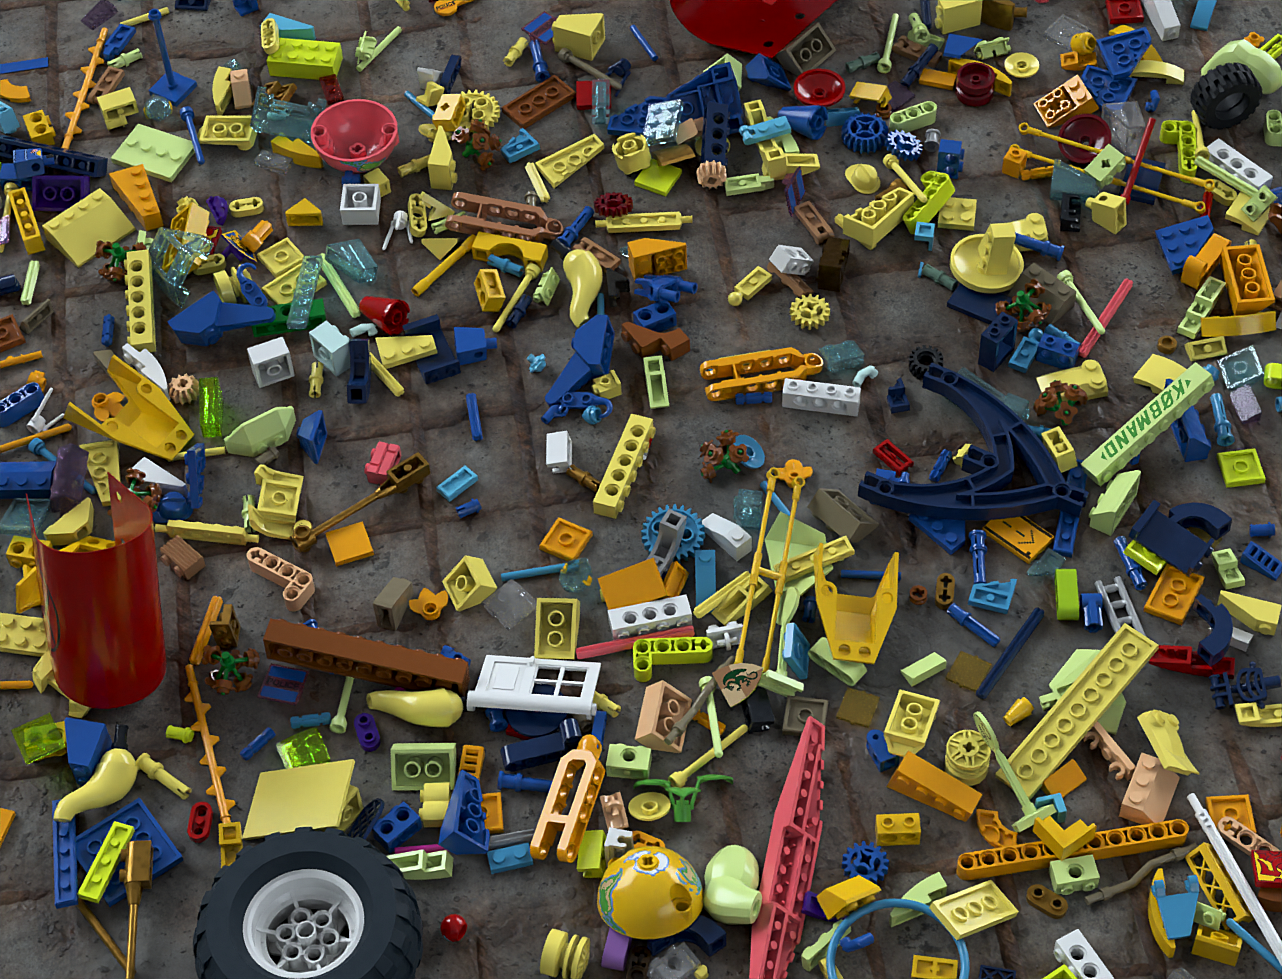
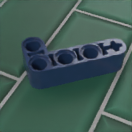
[500,718,582,772]

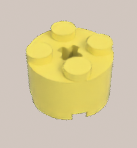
[612,133,651,175]

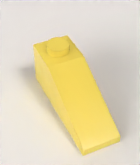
[1217,590,1282,636]

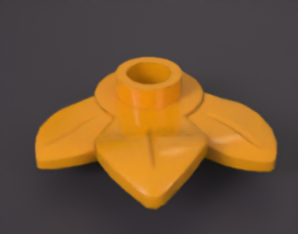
[92,392,125,422]
[774,459,813,488]
[409,588,448,620]

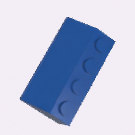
[1164,379,1211,462]
[0,461,59,499]

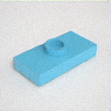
[436,465,478,502]

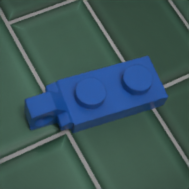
[102,24,136,62]

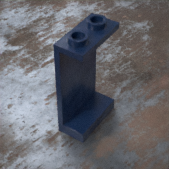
[402,314,461,384]
[1129,500,1215,577]

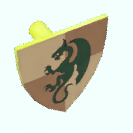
[712,663,764,707]

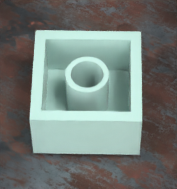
[309,321,350,377]

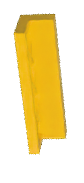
[1185,842,1254,930]

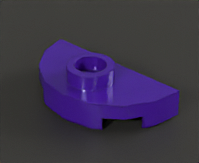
[206,196,228,226]

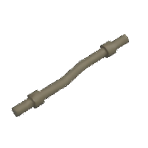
[664,656,735,745]
[1084,843,1198,905]

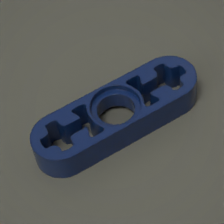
[439,54,462,94]

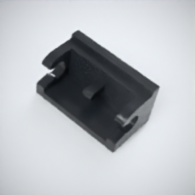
[1060,192,1081,232]
[741,687,775,734]

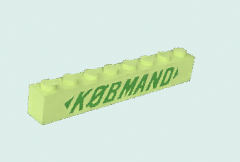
[1081,362,1215,487]

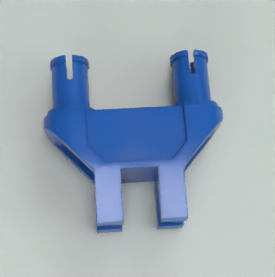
[634,274,698,303]

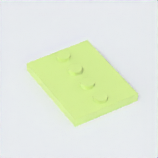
[111,124,195,183]

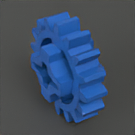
[884,130,923,161]
[842,841,889,885]

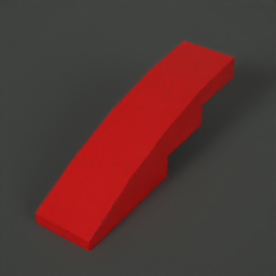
[1149,645,1235,679]

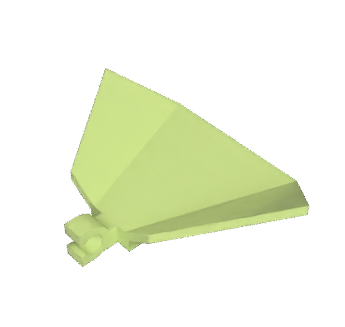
[765,511,844,597]
[1039,649,1126,735]

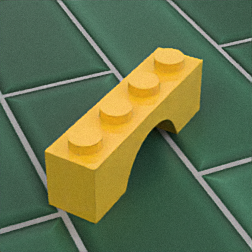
[472,231,548,273]

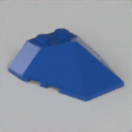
[666,62,745,134]

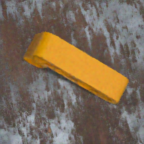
[1181,233,1232,290]

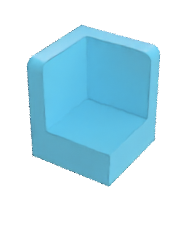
[914,222,935,251]
[1035,793,1067,823]

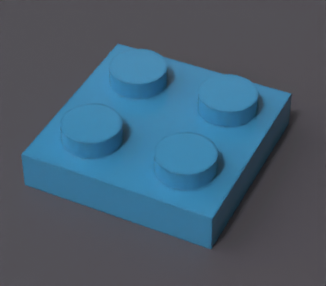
[782,623,810,680]

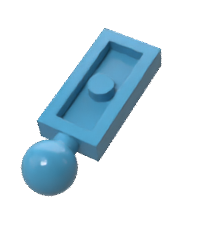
[1008,328,1043,373]

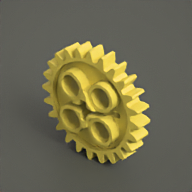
[459,90,500,134]

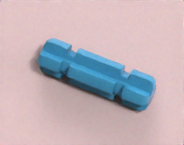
[290,712,331,729]

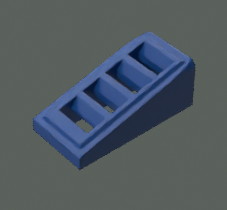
[1240,541,1282,581]

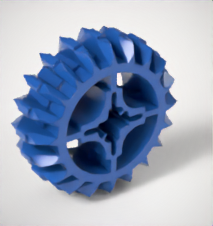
[841,113,889,154]

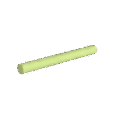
[356,26,402,72]

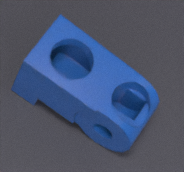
[866,729,899,773]

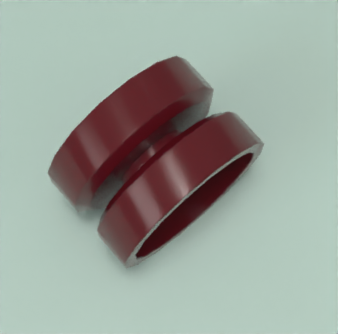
[955,62,995,107]

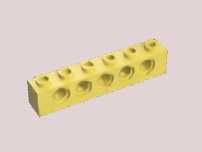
[124,250,156,352]
[593,414,656,519]

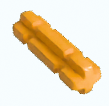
[1020,166,1056,181]
[692,709,726,735]

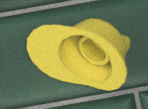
[845,164,880,194]

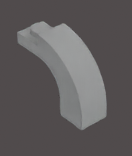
[646,509,687,575]

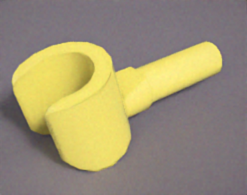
[688,953,709,979]

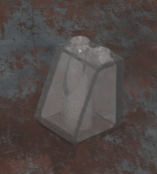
[1101,101,1146,156]

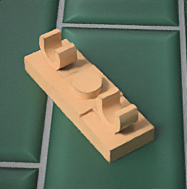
[1083,721,1136,781]

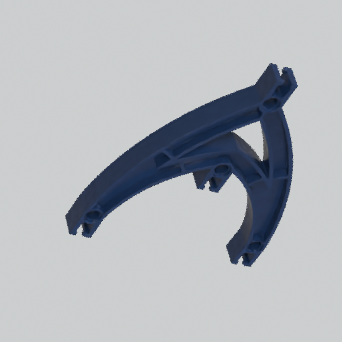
[858,363,1089,520]

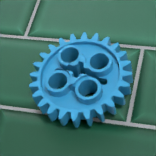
[641,504,705,564]

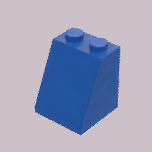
[64,717,112,786]

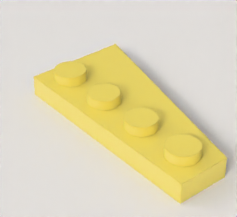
[535,134,604,188]
[79,440,122,507]

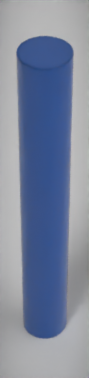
[630,25,658,61]
[841,570,901,580]

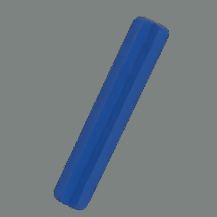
[466,393,483,441]

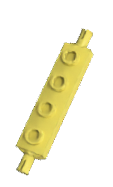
[595,212,693,233]
[155,520,259,546]

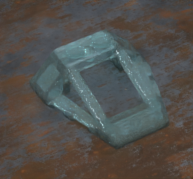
[149,227,214,308]

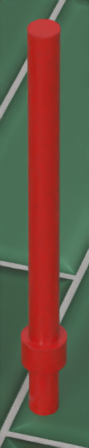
[1120,118,1156,205]

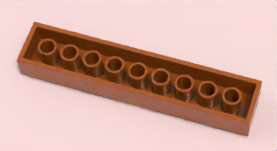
[263,618,470,697]

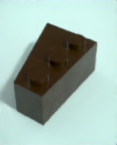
[815,237,850,292]

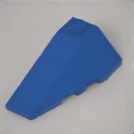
[438,770,490,855]

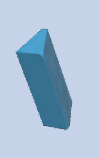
[825,107,861,127]

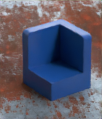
[232,0,259,16]

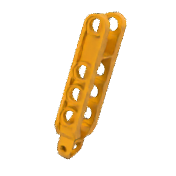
[700,347,823,401]
[530,734,606,863]

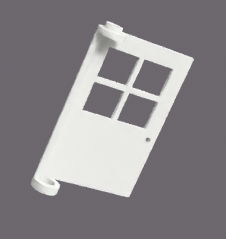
[467,655,601,720]

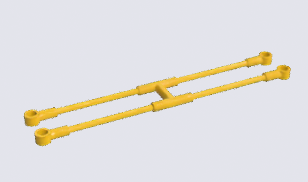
[1009,123,1215,214]
[734,467,805,675]

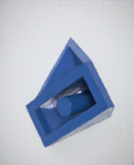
[943,33,983,59]

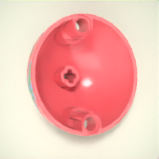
[311,99,399,173]

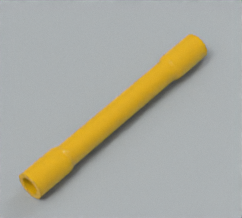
[411,234,476,297]

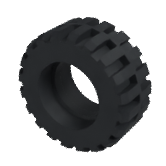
[1190,62,1263,130]

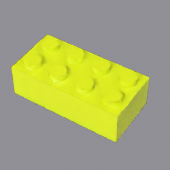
[267,38,343,81]

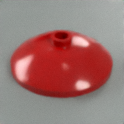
[793,69,846,108]

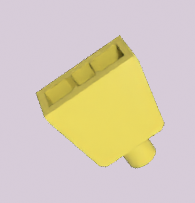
[1085,192,1127,235]

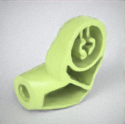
[1201,39,1282,94]
[703,845,762,925]

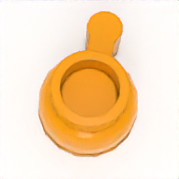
[26,370,46,392]

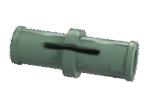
[845,52,880,73]
[922,264,958,291]

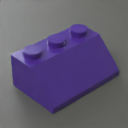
[32,175,90,212]

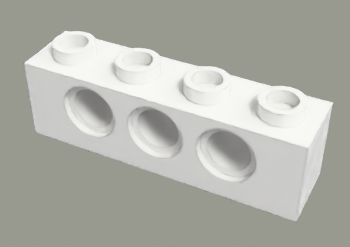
[1207,138,1273,190]
[782,378,861,416]
[608,594,692,640]
[1054,929,1114,979]

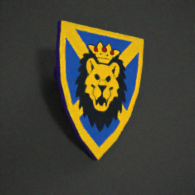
[221,230,257,263]

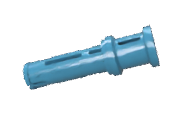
[1210,393,1235,447]

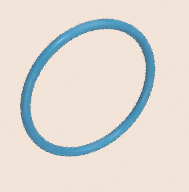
[826,898,970,979]

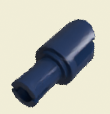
[0,274,21,296]

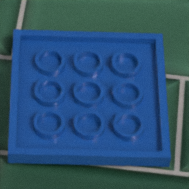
[76,797,184,907]

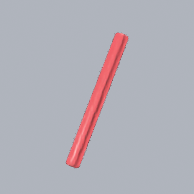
[1078,278,1133,358]
[576,625,695,660]

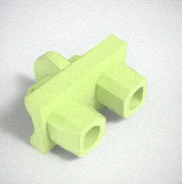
[1241,185,1278,222]

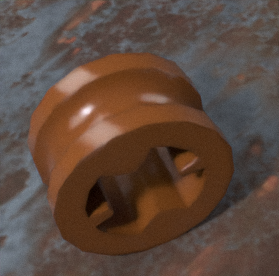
[876,102,892,119]
[909,585,928,605]

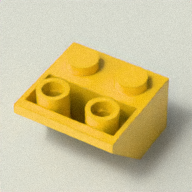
[816,875,881,920]

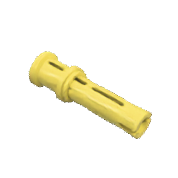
[136,753,192,800]

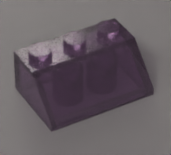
[50,443,89,513]

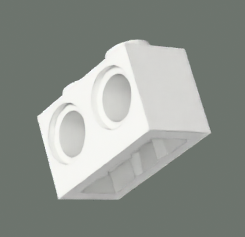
[769,245,814,275]

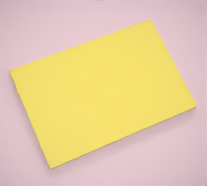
[242,759,355,840]

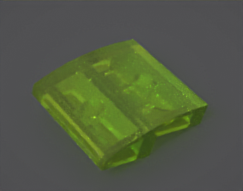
[11,713,66,765]
[276,727,331,769]

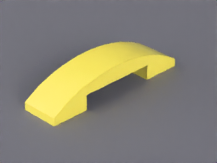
[1129,60,1184,85]
[1235,702,1282,727]

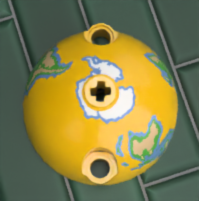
[597,846,703,939]

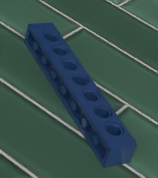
[0,135,108,177]

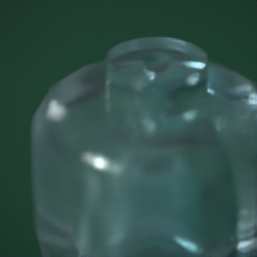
[223,59,241,71]

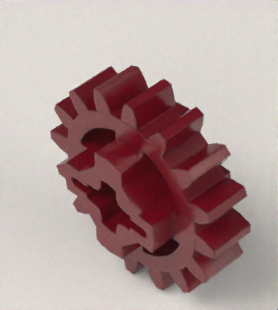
[594,192,633,218]

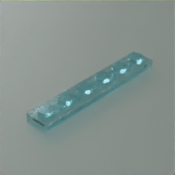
[287,255,323,329]

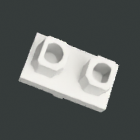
[706,621,743,651]

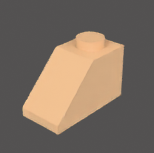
[230,69,252,109]

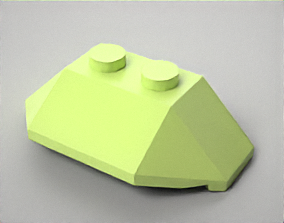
[224,406,296,457]

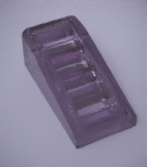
[81,0,118,30]

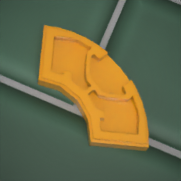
[0,79,31,103]
[976,809,1018,848]

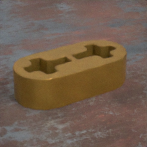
[935,573,955,610]

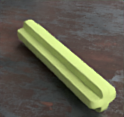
[20,260,40,305]

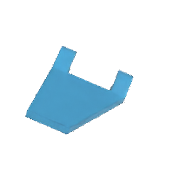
[1151,875,1199,940]

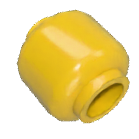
[1070,32,1096,55]

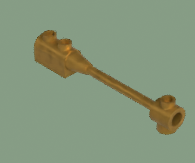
[290,452,431,553]
[119,840,154,979]

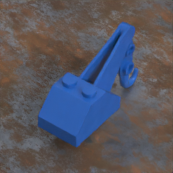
[167,263,276,346]
[545,315,615,418]

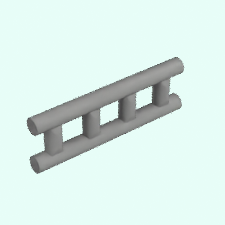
[1094,576,1146,636]

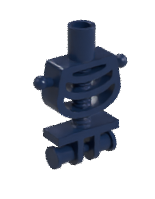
[1209,661,1281,710]

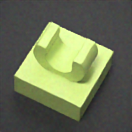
[136,230,154,252]

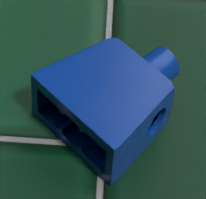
[454,327,497,365]

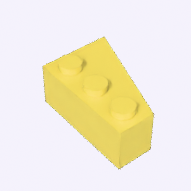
[978,223,1016,275]

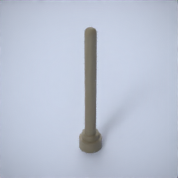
[558,47,622,90]

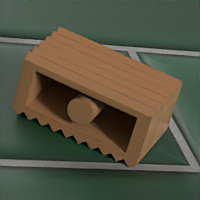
[160,535,206,580]

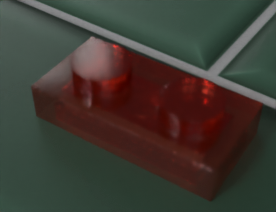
[319,74,344,105]

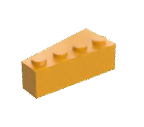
[109,164,164,231]
[886,751,982,822]

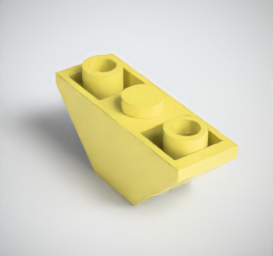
[43,497,94,546]

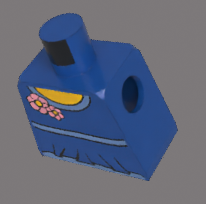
[13,148,55,179]

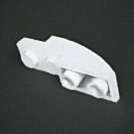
[122,343,171,400]

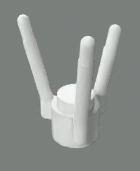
[382,211,413,250]
[26,388,64,434]

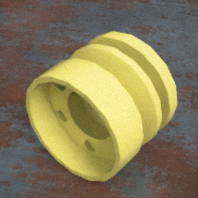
[213,264,252,304]
[944,730,991,786]
[540,929,590,979]

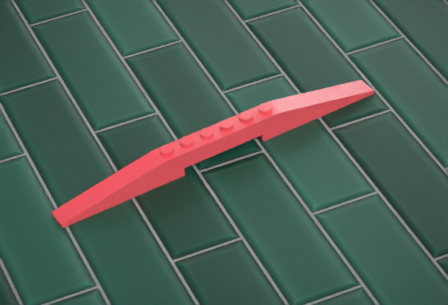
[749,716,825,979]

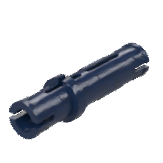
[900,43,939,88]

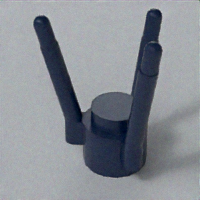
[598,58,631,97]

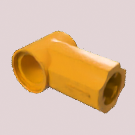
[240,220,273,254]

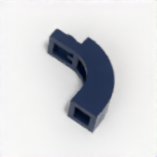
[347,339,371,404]
[1168,503,1232,541]
[1193,594,1233,667]
[647,915,726,957]

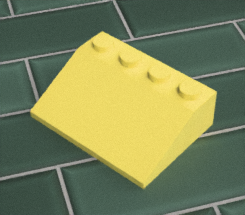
[42,188,136,268]

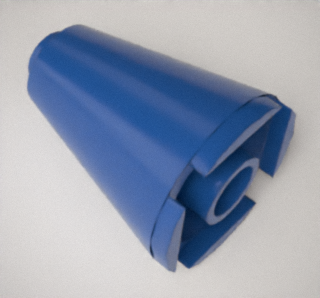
[777,105,828,140]

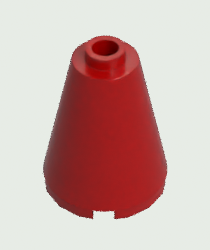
[359,296,410,335]

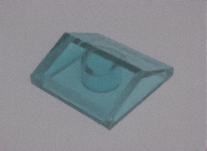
[1218,345,1265,391]

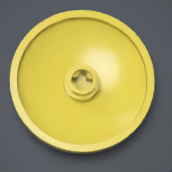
[950,234,1024,293]

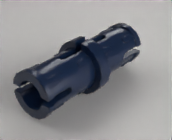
[506,294,532,328]

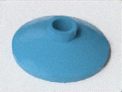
[733,435,765,469]

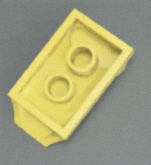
[197,116,258,150]
[1036,360,1108,405]
[883,690,940,757]
[1137,710,1199,776]

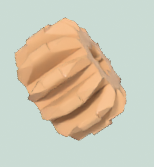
[697,160,727,190]
[168,373,201,406]

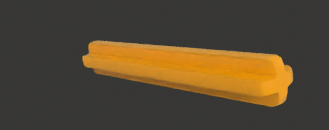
[189,596,223,665]

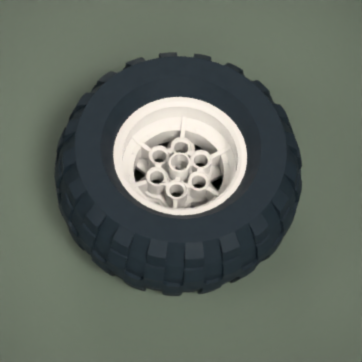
[193,827,423,979]

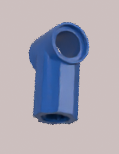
[1080,593,1103,633]

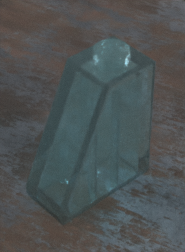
[592,78,610,124]
[1050,159,1099,203]
[324,239,378,283]

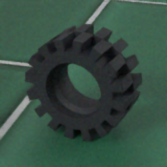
[909,345,943,380]

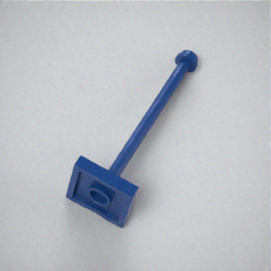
[148,9,197,107]

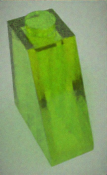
[199,377,224,437]

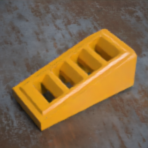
[458,745,485,781]

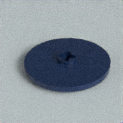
[505,683,567,738]

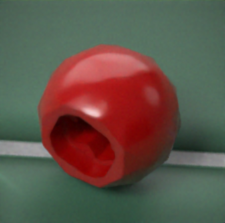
[440,914,467,942]

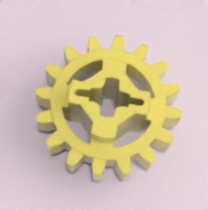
[790,294,830,330]

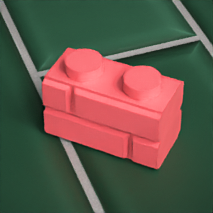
[364,441,402,485]

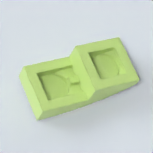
[1211,548,1245,590]

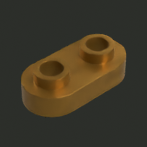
[1026,884,1068,919]

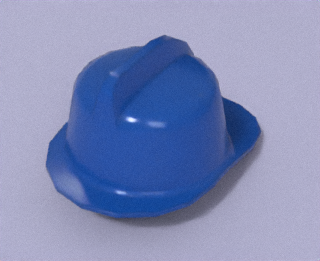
[152,492,194,523]

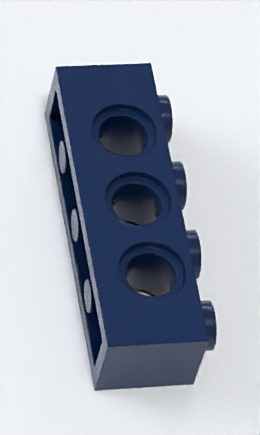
[701,101,730,168]

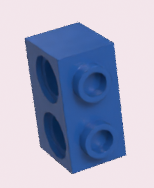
[937,139,965,179]
[633,300,677,332]
[1036,333,1080,370]
[372,801,422,853]

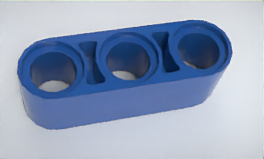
[0,382,44,427]

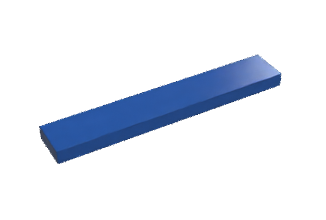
[1052,459,1087,558]
[52,799,78,909]

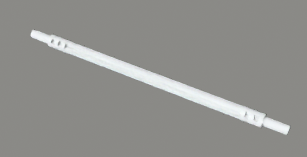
[1187,793,1282,966]

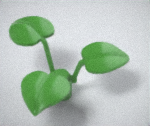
[633,774,733,822]

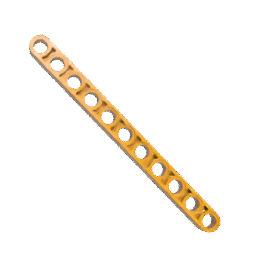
[956,819,1189,880]

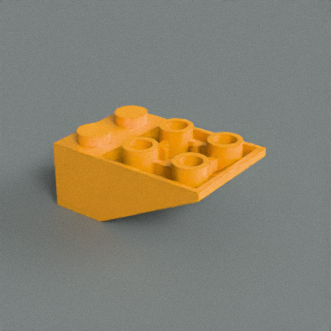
[1033,74,1099,128]
[627,238,687,281]

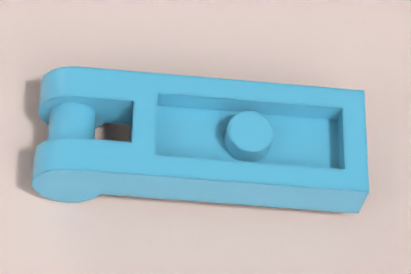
[739,116,791,145]

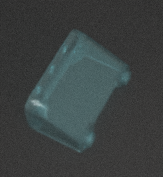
[250,86,327,143]

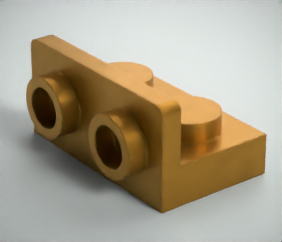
[209,604,241,648]

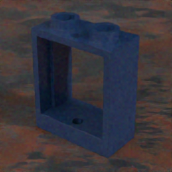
[978,312,1018,372]

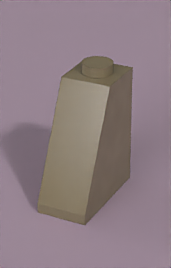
[373,577,414,631]

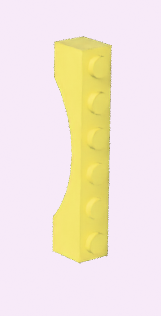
[744,99,788,179]

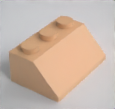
[635,680,692,753]
[1119,753,1180,825]

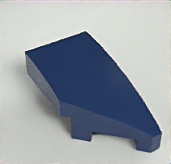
[887,378,910,414]

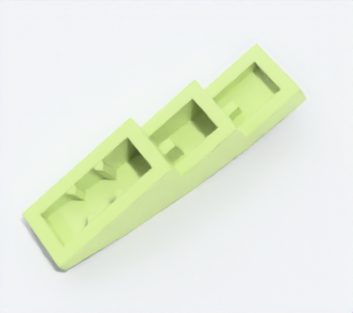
[1177,276,1226,339]

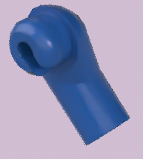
[1145,90,1160,112]
[541,404,569,424]
[840,933,874,953]

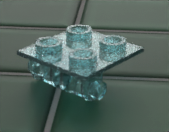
[818,340,865,372]

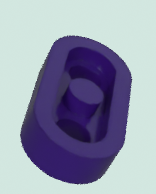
[354,713,381,752]

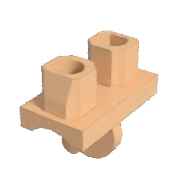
[600,792,629,831]

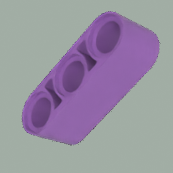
[601,927,632,971]

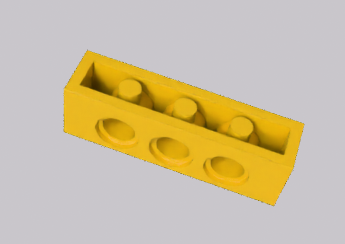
[8,187,45,255]

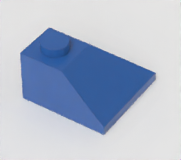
[745,53,792,91]
[297,410,327,464]

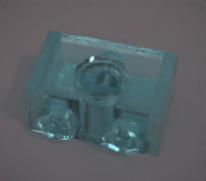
[733,489,763,530]

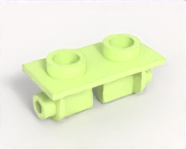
[355,31,377,64]
[973,37,1011,60]
[533,267,560,306]
[1193,901,1226,931]

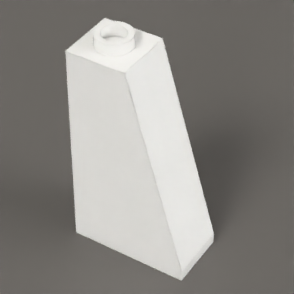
[1140,0,1180,41]

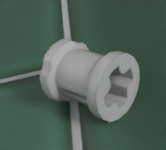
[924,128,941,152]

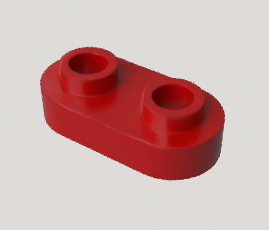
[187,802,213,843]

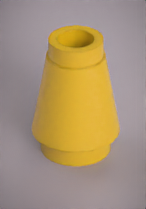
[1003,697,1034,727]

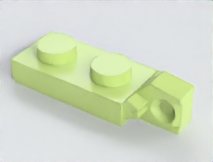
[724,173,774,196]
[801,919,851,971]

